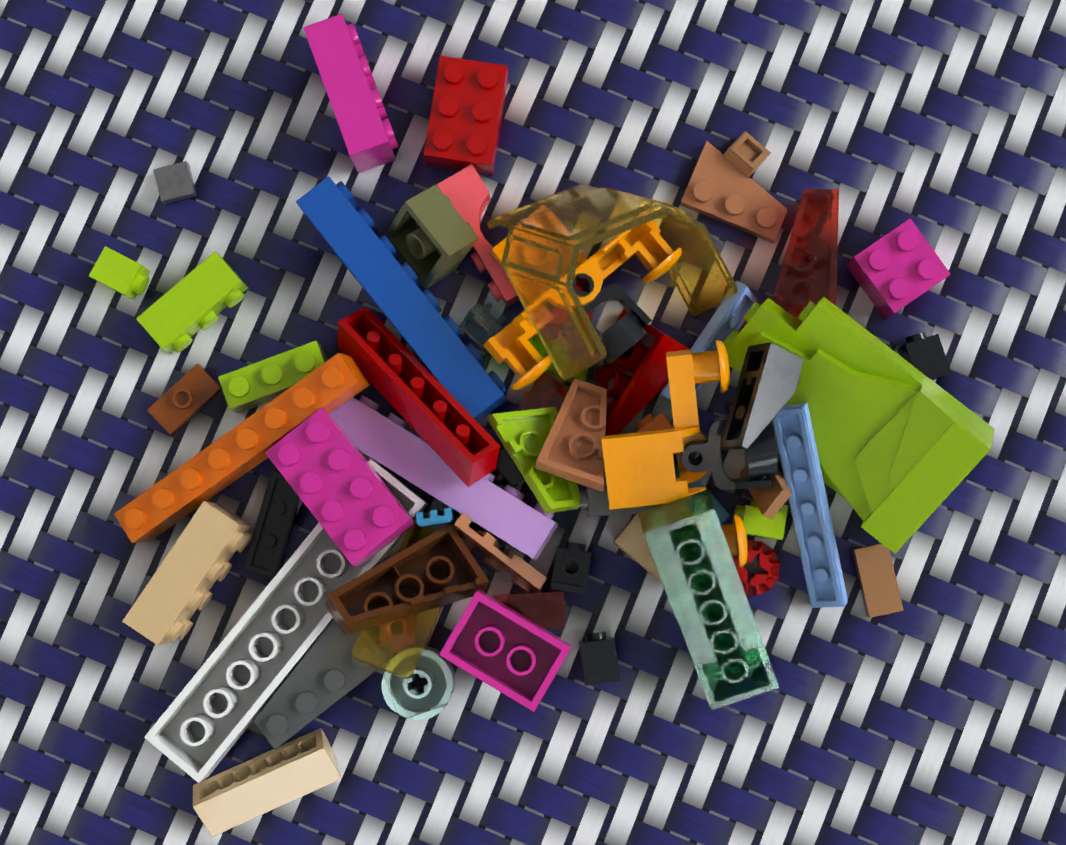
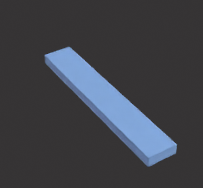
[772,402,848,608]

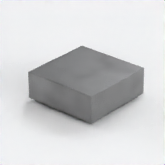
[153,161,197,204]

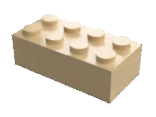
[122,501,253,645]

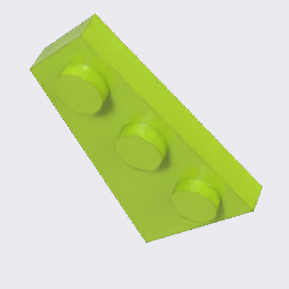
[487,407,581,514]

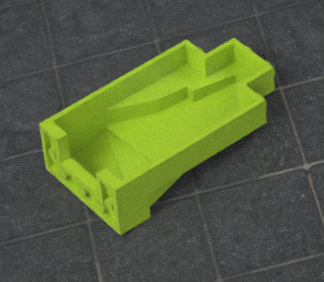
[723,296,995,554]

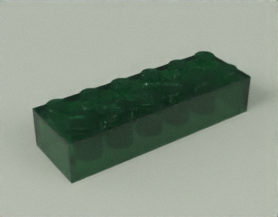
[638,489,779,710]

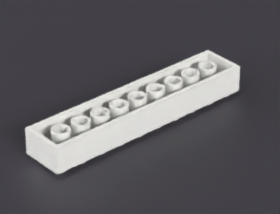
[144,459,428,783]

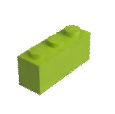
[136,251,248,354]
[218,340,328,413]

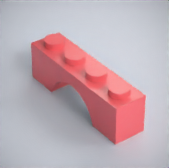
[437,164,525,307]

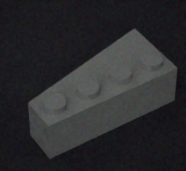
[254,619,392,749]

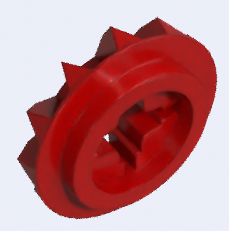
[724,540,780,596]

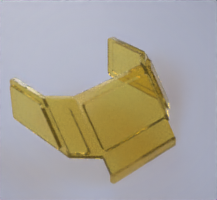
[487,184,738,380]

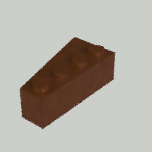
[326,523,489,636]

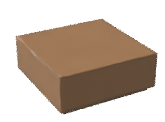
[723,131,771,178]

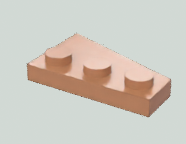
[680,141,788,243]
[536,378,607,492]
[453,513,547,593]

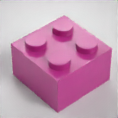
[846,218,951,320]

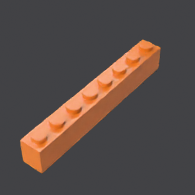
[114,353,370,543]

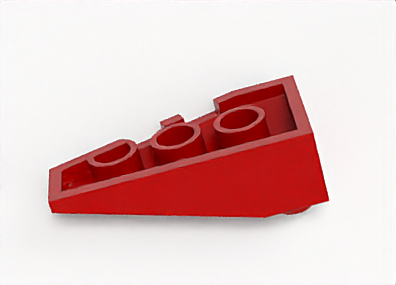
[593,309,690,436]

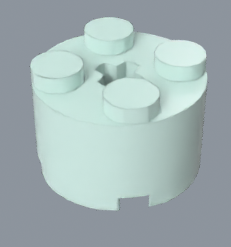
[382,646,455,721]

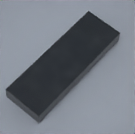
[242,470,301,578]

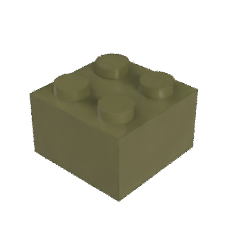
[385,184,479,289]

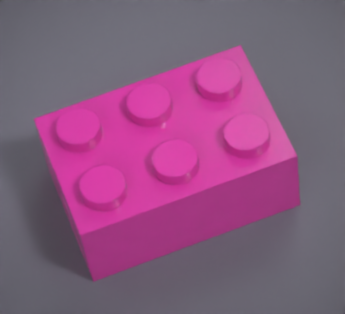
[439,590,572,712]

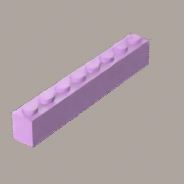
[330,395,558,561]

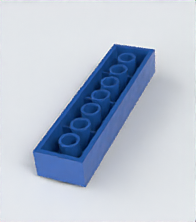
[296,176,506,423]

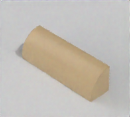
[193,728,341,837]

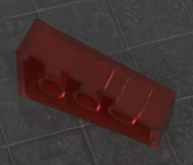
[772,189,839,323]

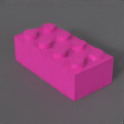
[303,13,398,173]
[265,407,416,567]

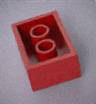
[424,55,508,176]

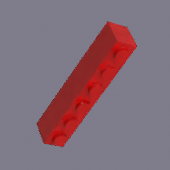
[337,306,500,487]

